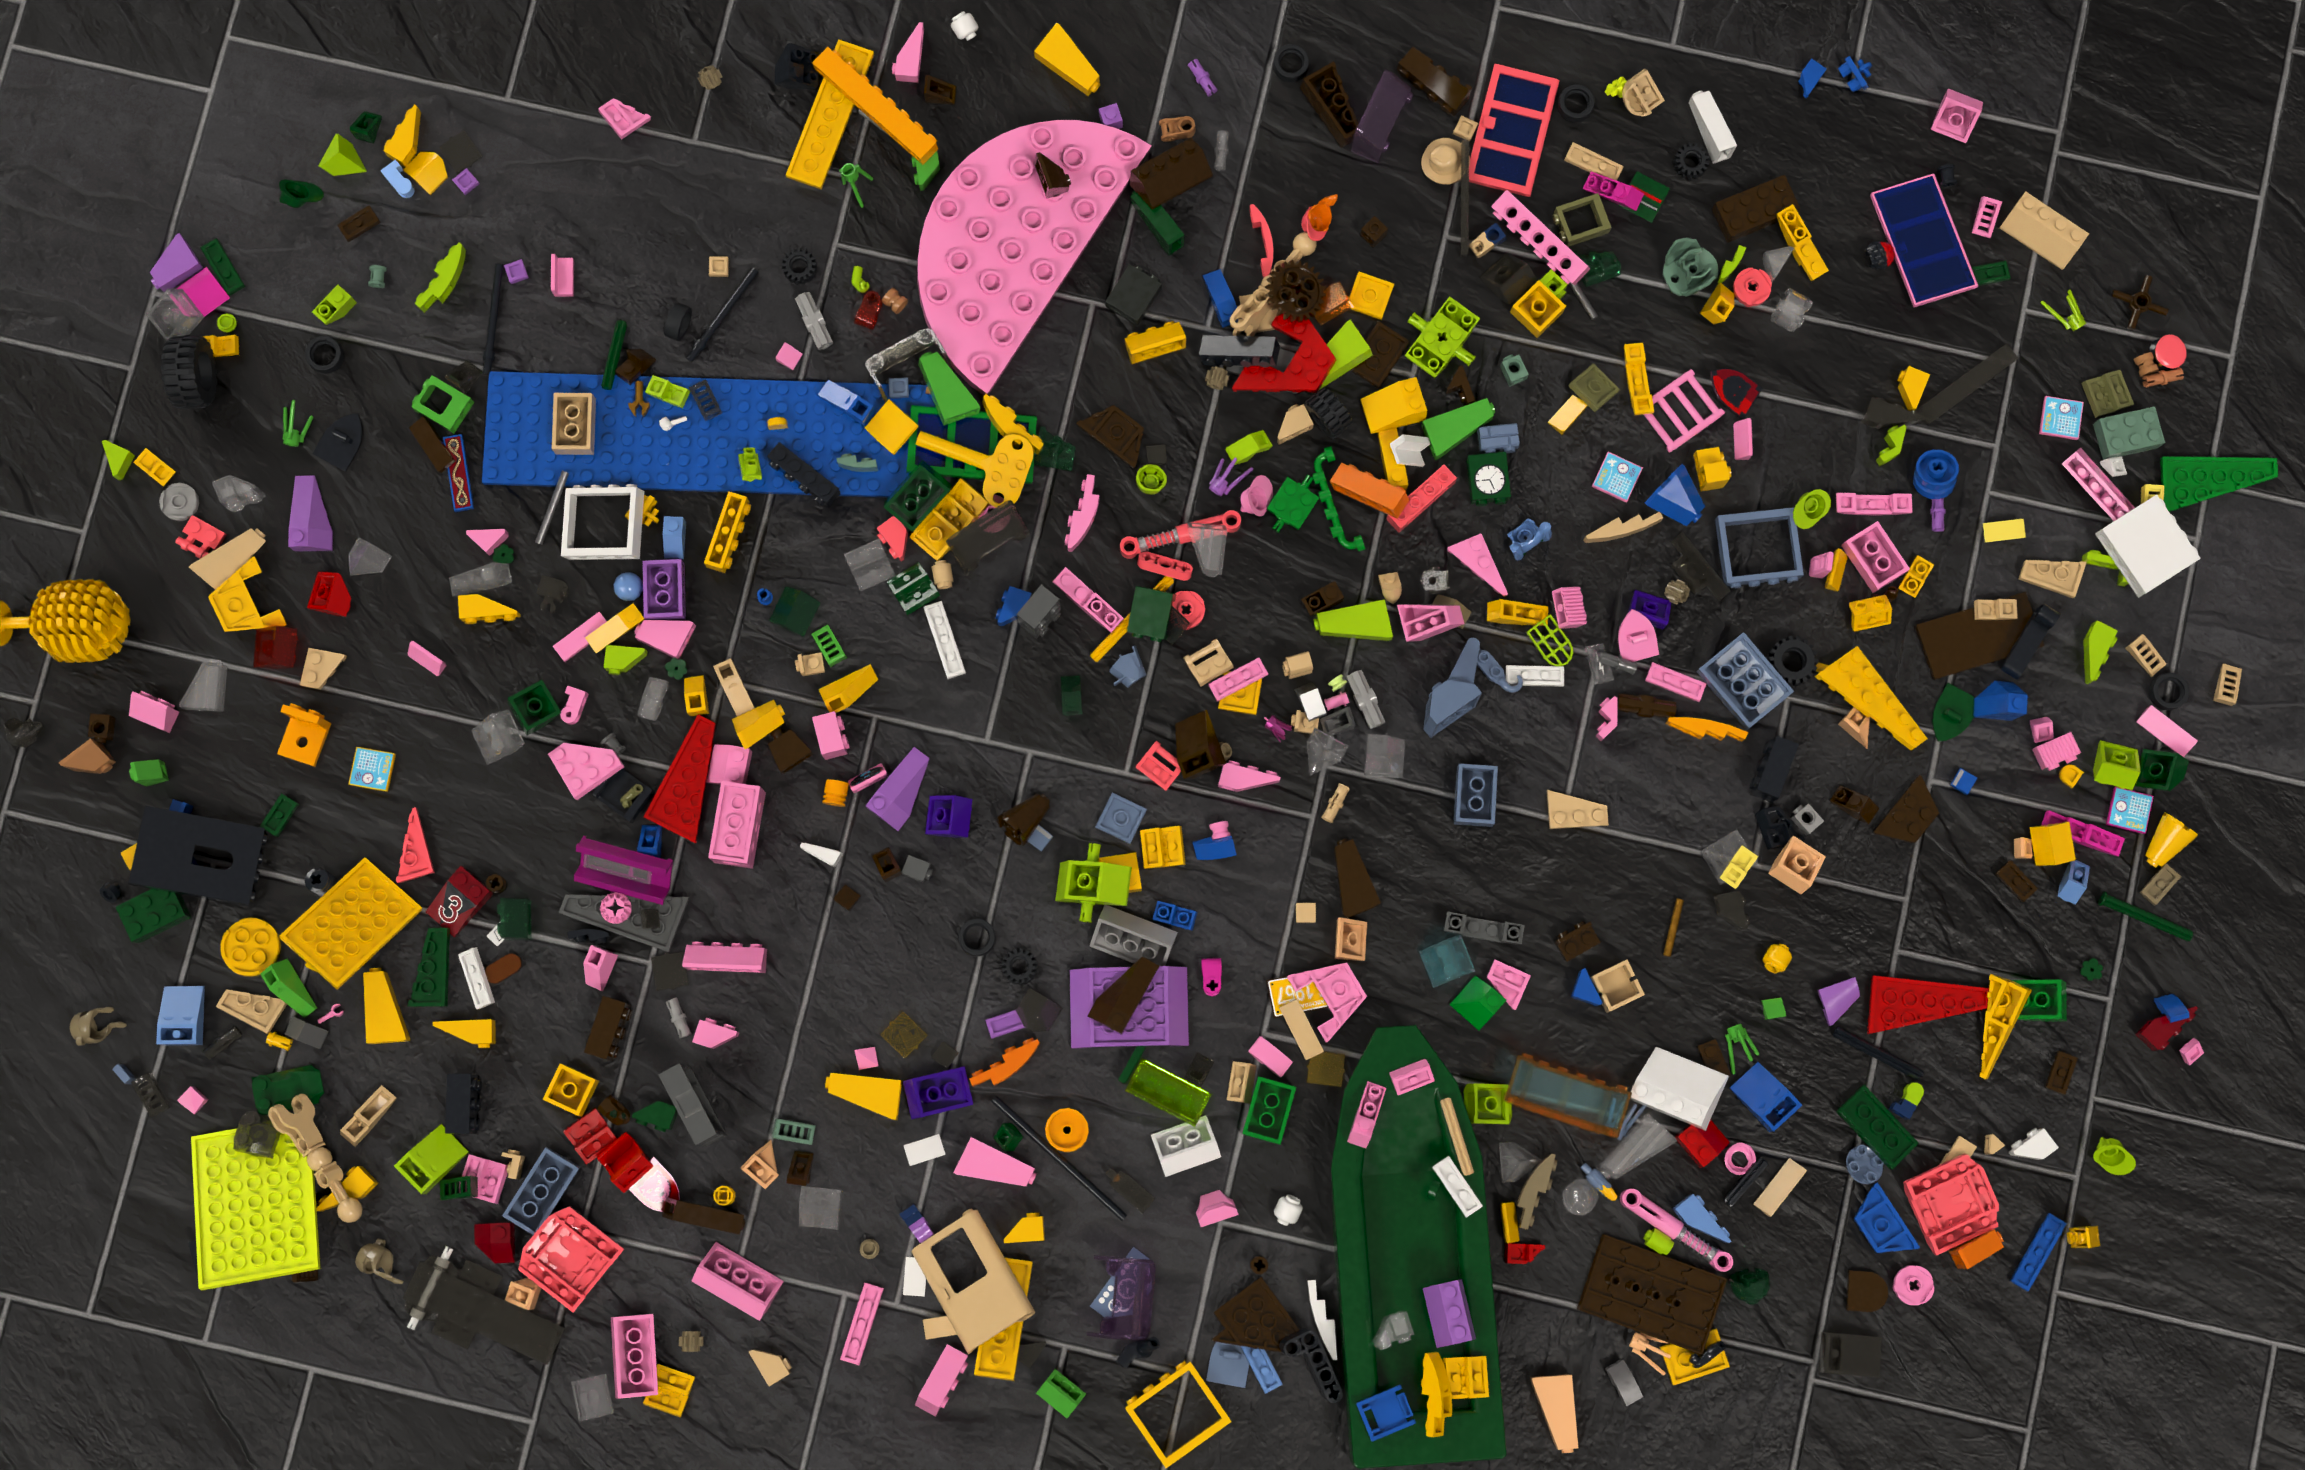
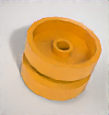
[1045,1108,1089,1152]

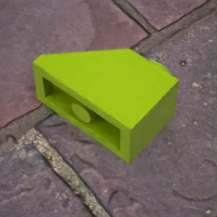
[604,645,648,675]

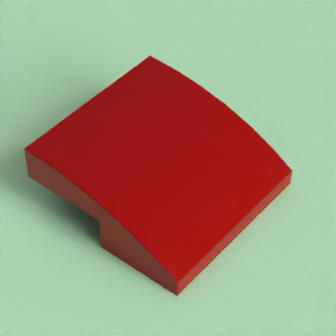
[563,1107,618,1165]

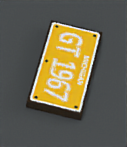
[1266,976,1329,1019]

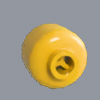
[1763,944,1792,973]

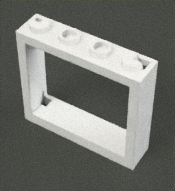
[561,484,644,560]

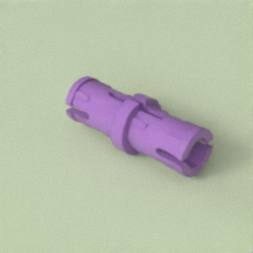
[1188,59,1218,97]
[1930,498,1946,532]

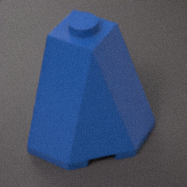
[1645,464,1705,526]
[1973,681,2028,721]

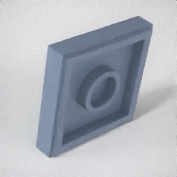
[1095,792,1147,844]

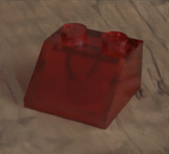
[253,626,298,669]

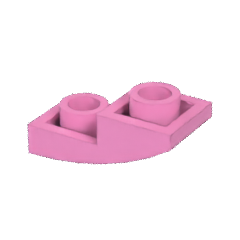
[1248,1036,1293,1077]

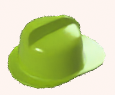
[1793,489,1831,529]
[2093,1137,2136,1175]

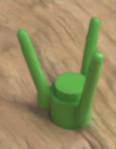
[839,163,873,208]
[282,400,313,447]
[1725,1024,1759,1075]

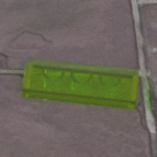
[1125,1059,1212,1127]

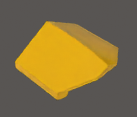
[403,152,448,195]

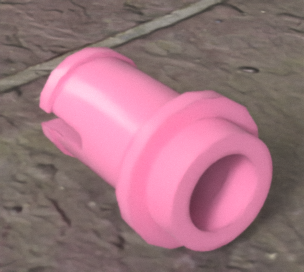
[1324,692,1349,711]

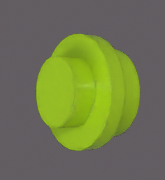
[217,313,237,333]

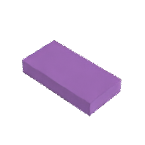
[985,1007,1029,1039]

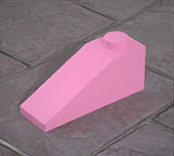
[892,22,924,83]

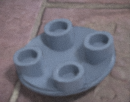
[1846,1145,1884,1184]

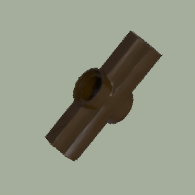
[1617,693,1677,719]

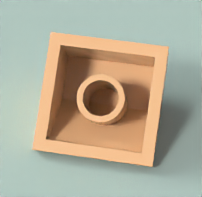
[1768,836,1826,894]

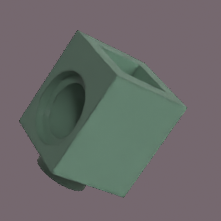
[1500,354,1529,387]

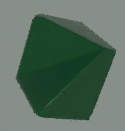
[994,1123,1023,1151]

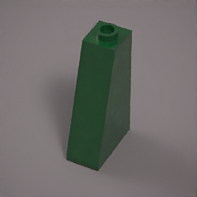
[1130,191,1184,256]

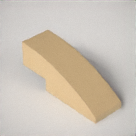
[340,1085,396,1147]

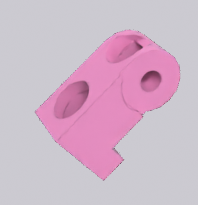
[560,686,589,725]

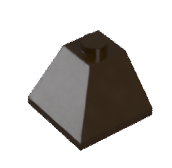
[1034,152,1071,199]

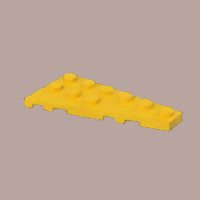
[1814,646,1928,750]

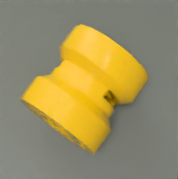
[713,1186,736,1206]

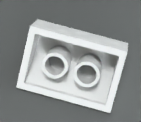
[1151,1115,1221,1177]

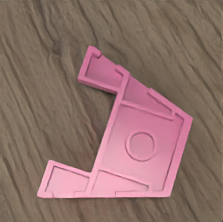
[1287,963,1367,1042]

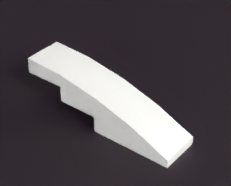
[1307,1280,1337,1360]

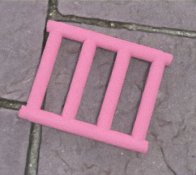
[1643,369,1725,453]

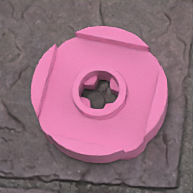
[1893,1266,1934,1305]

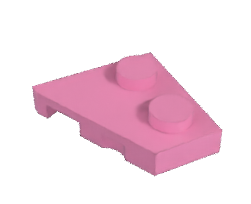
[1486,960,1531,1010]

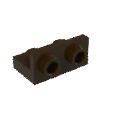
[1555,921,1601,962]

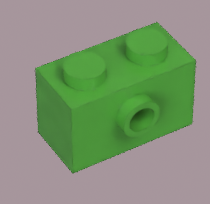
[1036,1369,1086,1418]

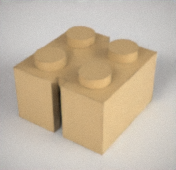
[1590,960,1645,1013]

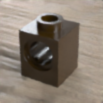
[1360,216,1388,248]
[88,714,116,743]

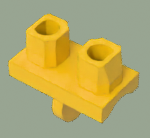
[625,495,659,527]

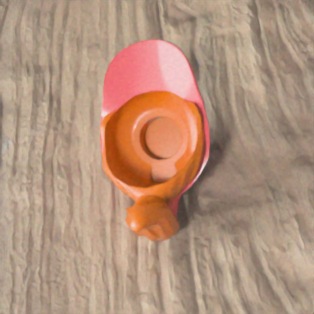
[1301,194,1338,241]

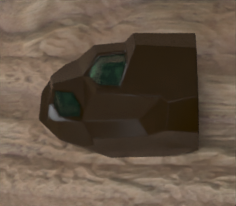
[597,1094,630,1126]

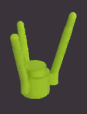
[2041,290,2087,332]

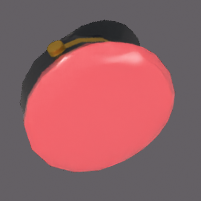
[2149,334,2187,369]

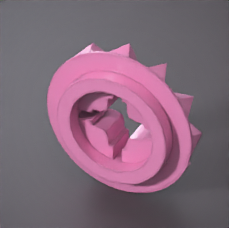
[600,892,632,924]

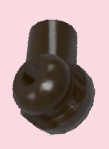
[1871,586,1898,603]

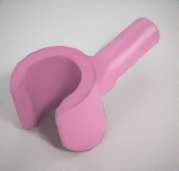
[318,1004,344,1023]

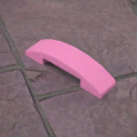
[1836,493,1912,515]

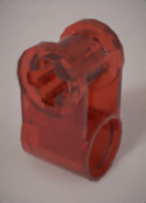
[854,291,883,330]

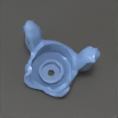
[1507,518,1552,561]

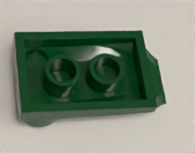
[252,1065,324,1117]

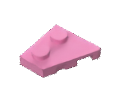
[598,98,651,140]

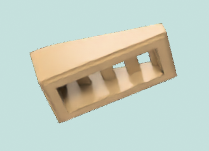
[2125,634,2166,677]
[2213,664,2242,706]

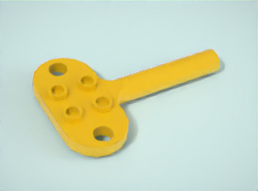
[916,431,1034,508]

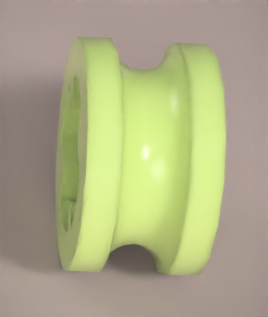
[1328,674,1347,692]

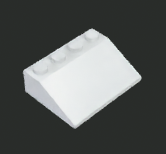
[1629,1047,1729,1131]

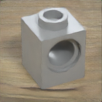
[1790,804,1824,836]

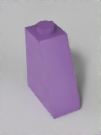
[150,233,204,293]

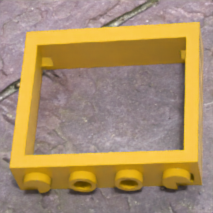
[1125,1360,1232,1468]

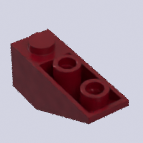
[2135,1006,2198,1051]

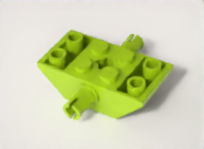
[1404,296,1480,378]
[1055,843,1132,923]

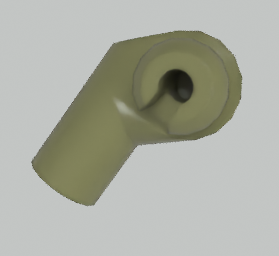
[620,784,643,808]

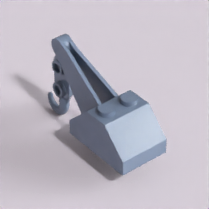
[1423,638,1523,738]

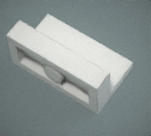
[1390,434,1430,467]

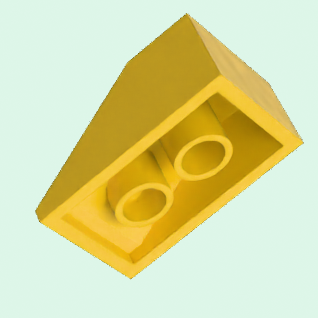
[1360,377,1427,434]

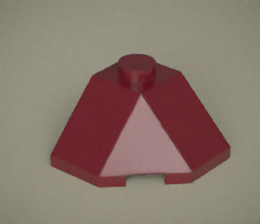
[474,1223,515,1263]

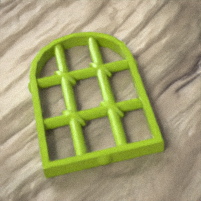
[1526,614,1573,666]

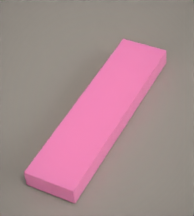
[840,1282,884,1365]

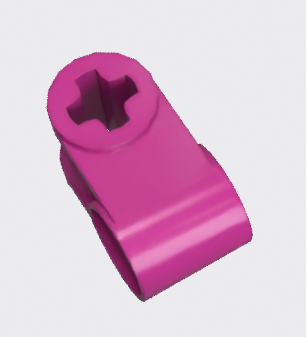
[1201,958,1222,996]

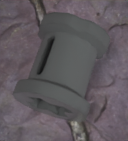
[601,733,626,756]

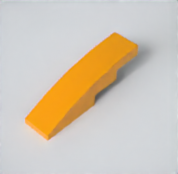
[1665,717,1748,742]

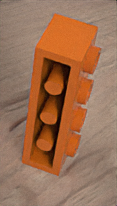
[1330,463,1409,519]

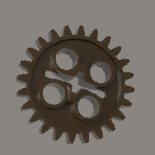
[1265,260,1326,322]

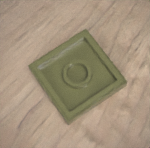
[1568,363,1620,412]

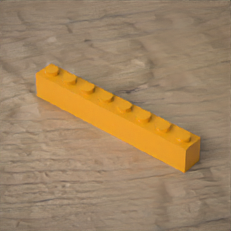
[812,47,938,165]

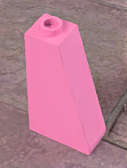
[953,1137,1037,1187]

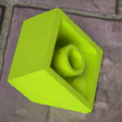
[2093,740,2141,790]

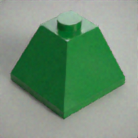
[1449,976,1506,1031]

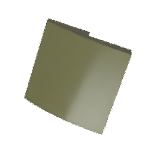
[2081,370,2134,418]

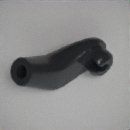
[1689,1341,1726,1368]

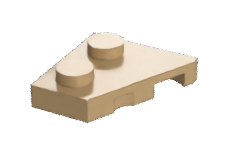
[300,648,346,690]

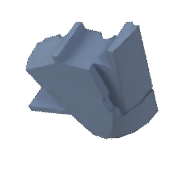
[1109,645,1147,688]

